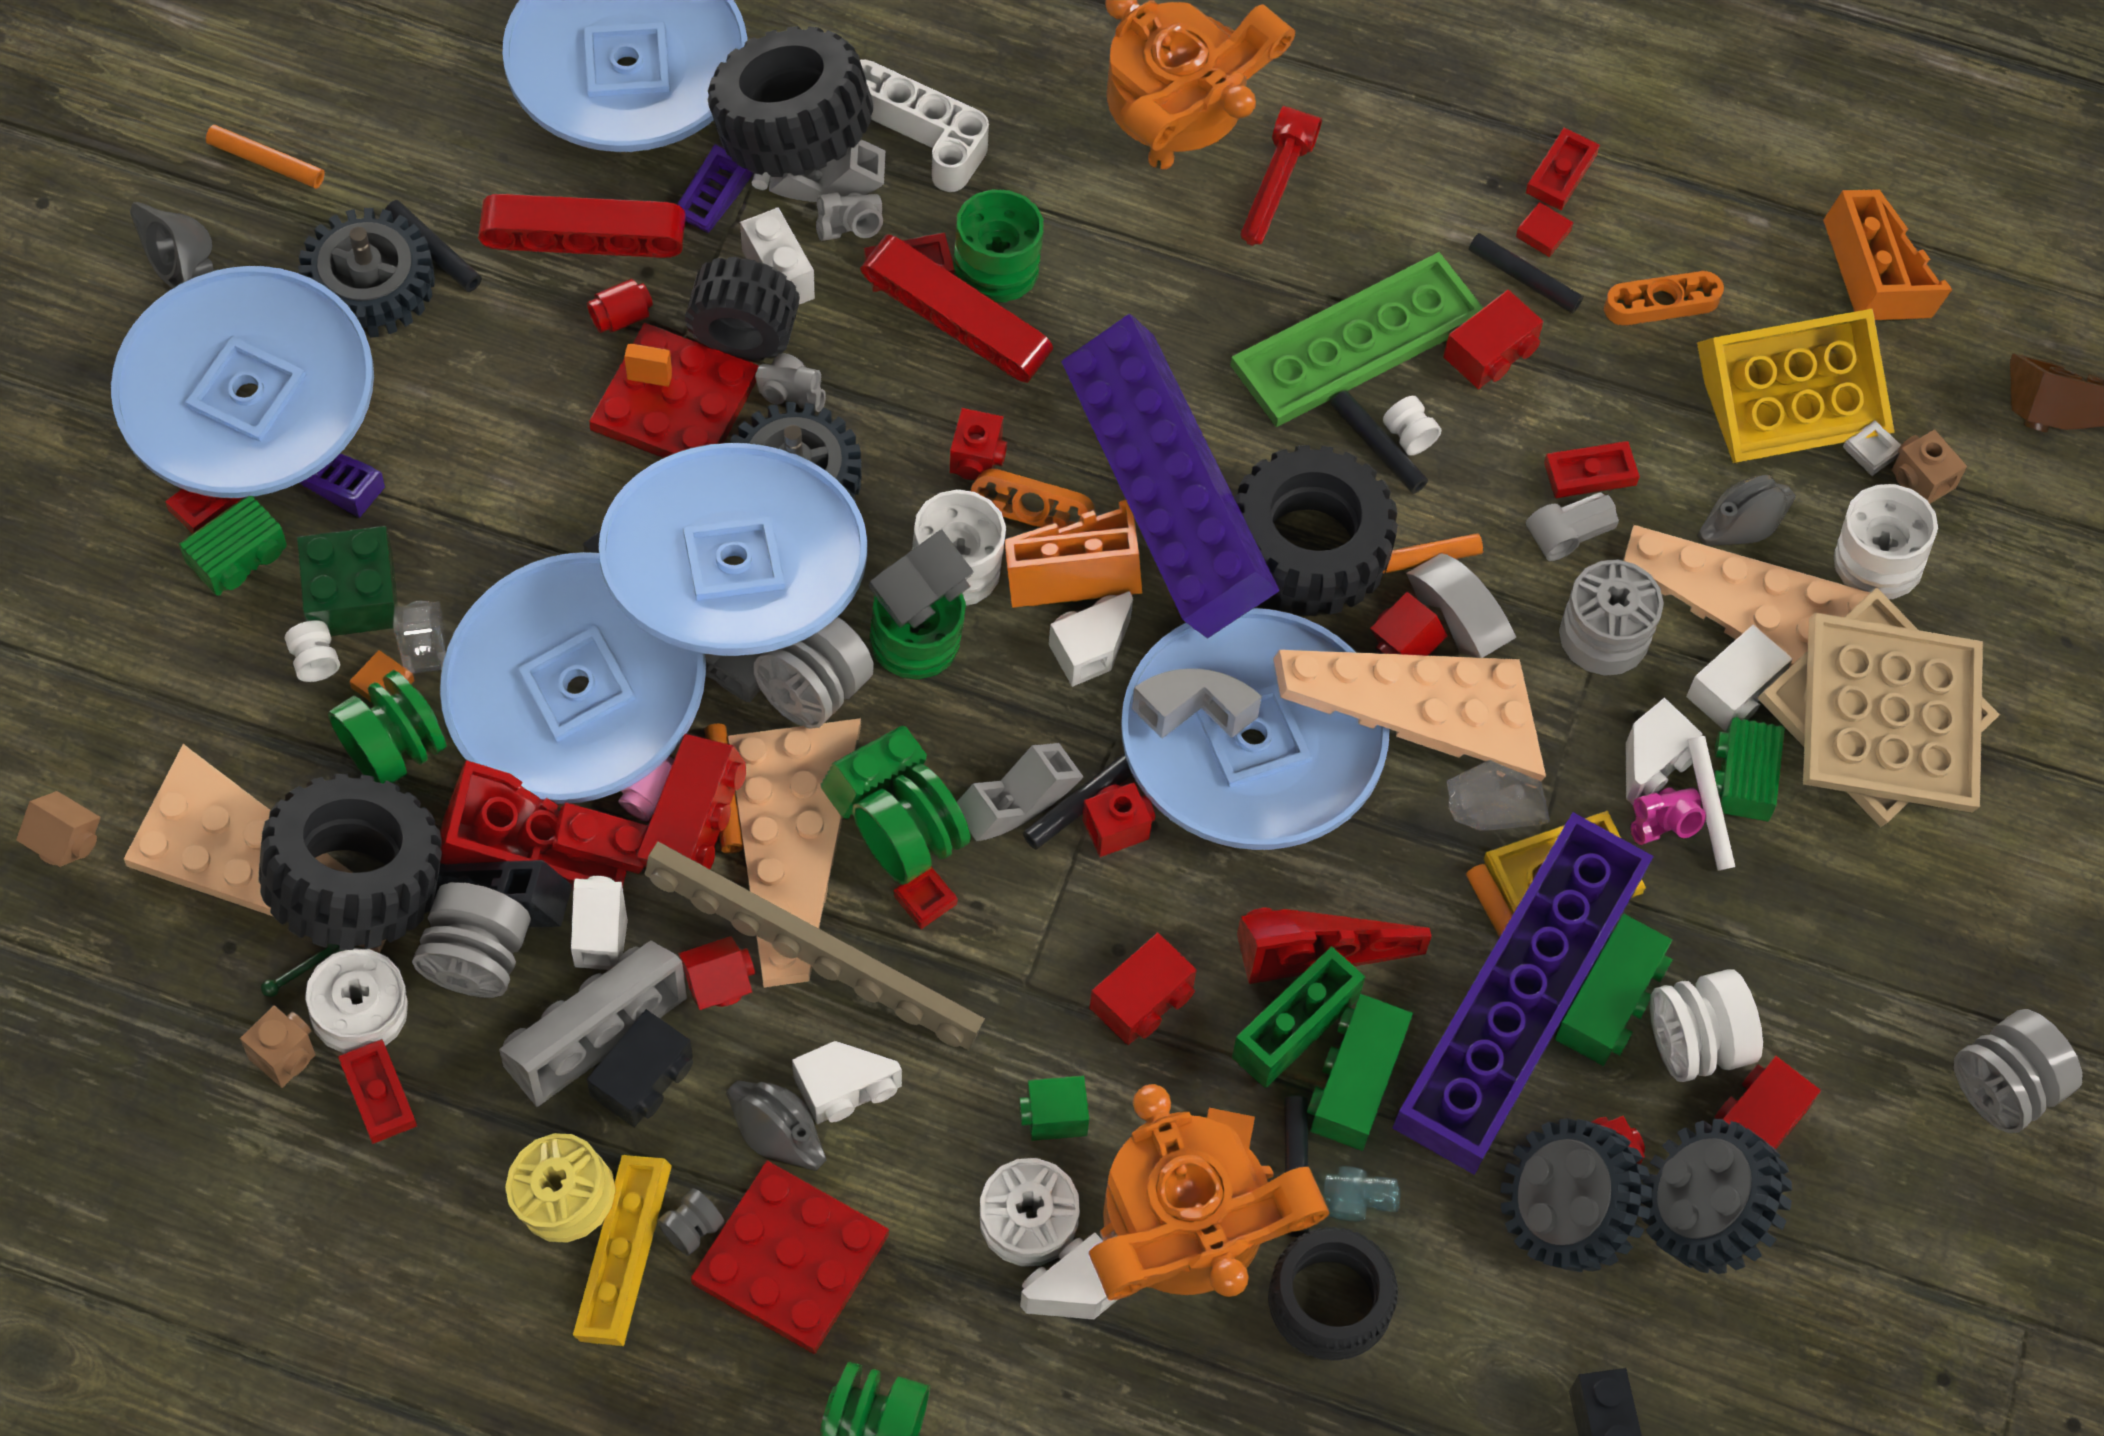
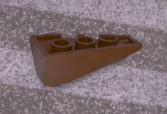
[2010,353,2104,432]

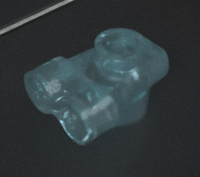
[1324,1167,1401,1222]

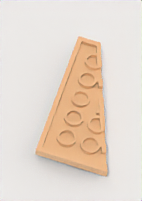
[1623,525,1870,668]
[1273,650,1546,784]
[728,718,861,988]
[124,744,386,953]

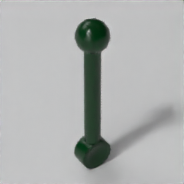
[261,944,344,998]

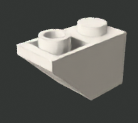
[1049,591,1133,687]
[1626,698,1703,805]
[571,876,628,970]
[792,1041,902,1124]
[1020,1233,1117,1319]

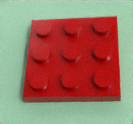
[589,323,759,458]
[691,1160,889,1355]

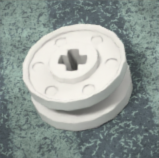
[306,948,408,1054]
[980,1158,1080,1266]

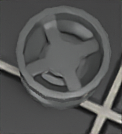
[657,1188,724,1256]

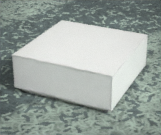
[1843,421,1901,476]

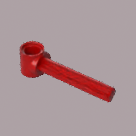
[1240,106,1322,246]

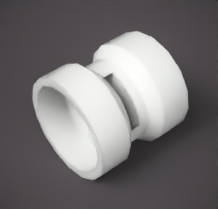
[1383,396,1442,455]
[284,620,340,682]

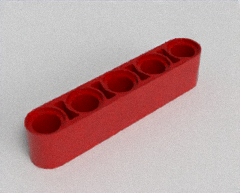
[478,194,686,258]
[860,234,1053,383]

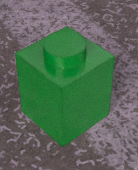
[1019,1075,1089,1141]

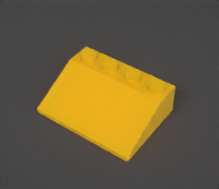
[1697,309,1895,463]

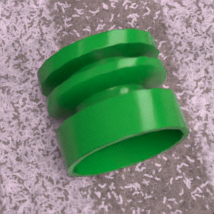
[953,189,1044,303]
[869,593,966,680]
[328,670,447,784]
[852,763,971,885]
[820,1362,930,1436]

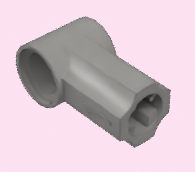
[1526,492,1619,561]

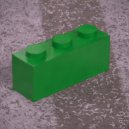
[1555,914,1673,1066]
[1232,946,1365,1089]
[1307,994,1413,1151]

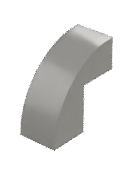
[769,139,886,202]
[1406,553,1516,658]
[1132,669,1262,738]
[957,743,1083,841]

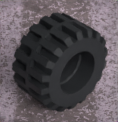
[685,257,800,361]

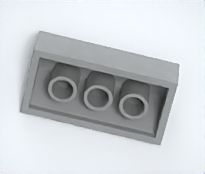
[499,940,687,1107]

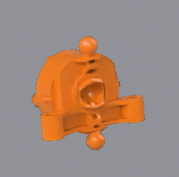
[1105,0,1295,169]
[1088,1084,1330,1300]

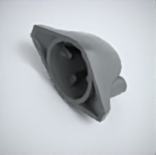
[130,202,214,289]
[1697,475,1796,546]
[726,1081,826,1171]

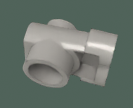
[816,192,883,241]
[755,353,826,412]

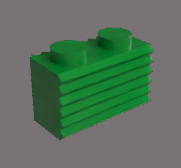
[179,496,287,596]
[1714,717,1785,822]
[820,725,927,819]

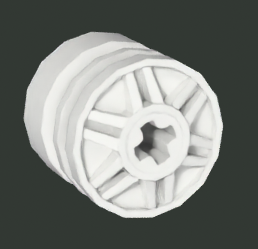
[1834,484,1938,599]
[912,490,1006,605]
[1650,969,1763,1082]

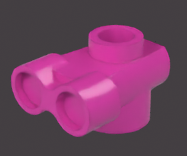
[1631,788,1706,845]

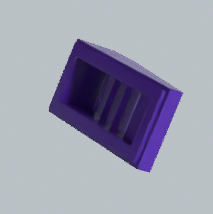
[677,144,753,234]
[299,453,385,518]

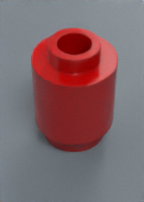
[587,278,653,333]

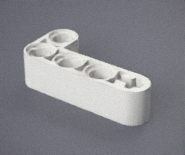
[860,59,989,192]

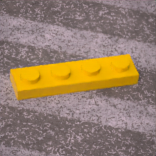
[573,1155,672,1346]

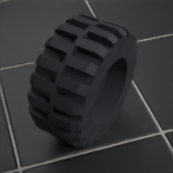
[707,26,873,177]
[1234,445,1398,616]
[258,774,442,950]

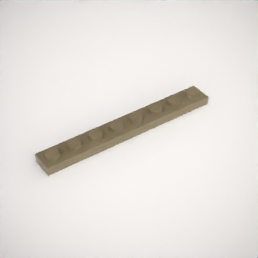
[645,842,985,1051]

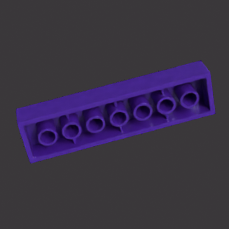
[1061,313,1280,639]
[1392,812,1654,1175]

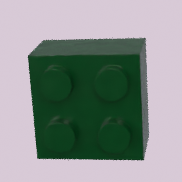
[297,526,400,636]

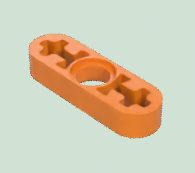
[1604,271,1724,325]
[971,469,1095,529]

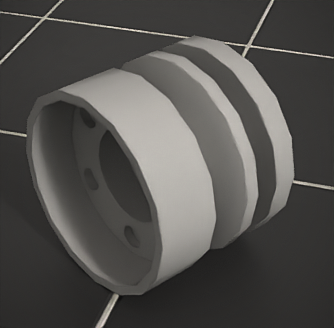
[1559,560,1664,675]
[754,617,874,729]
[412,882,531,998]
[1954,1009,2082,1133]

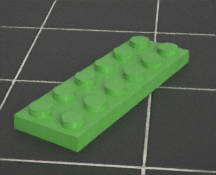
[1230,252,1483,427]

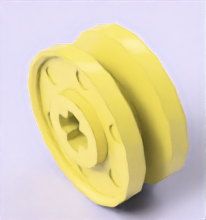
[505,1133,615,1243]

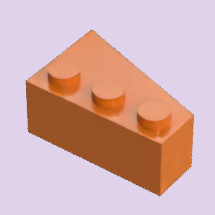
[1823,189,1952,320]
[1005,500,1142,608]

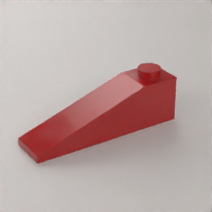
[440,760,626,890]
[1237,908,1432,984]

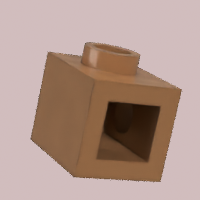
[1891,429,1967,504]
[16,791,101,867]
[240,1005,316,1088]

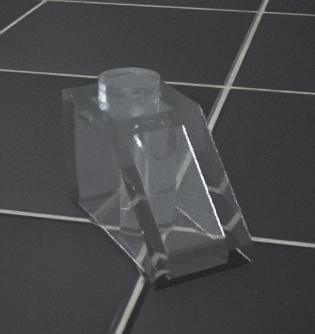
[393,601,447,673]
[1447,760,1550,831]

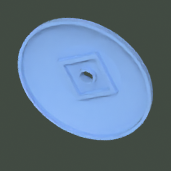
[503,0,748,152]
[111,266,374,498]
[599,443,867,656]
[440,552,706,804]
[1121,608,1390,850]

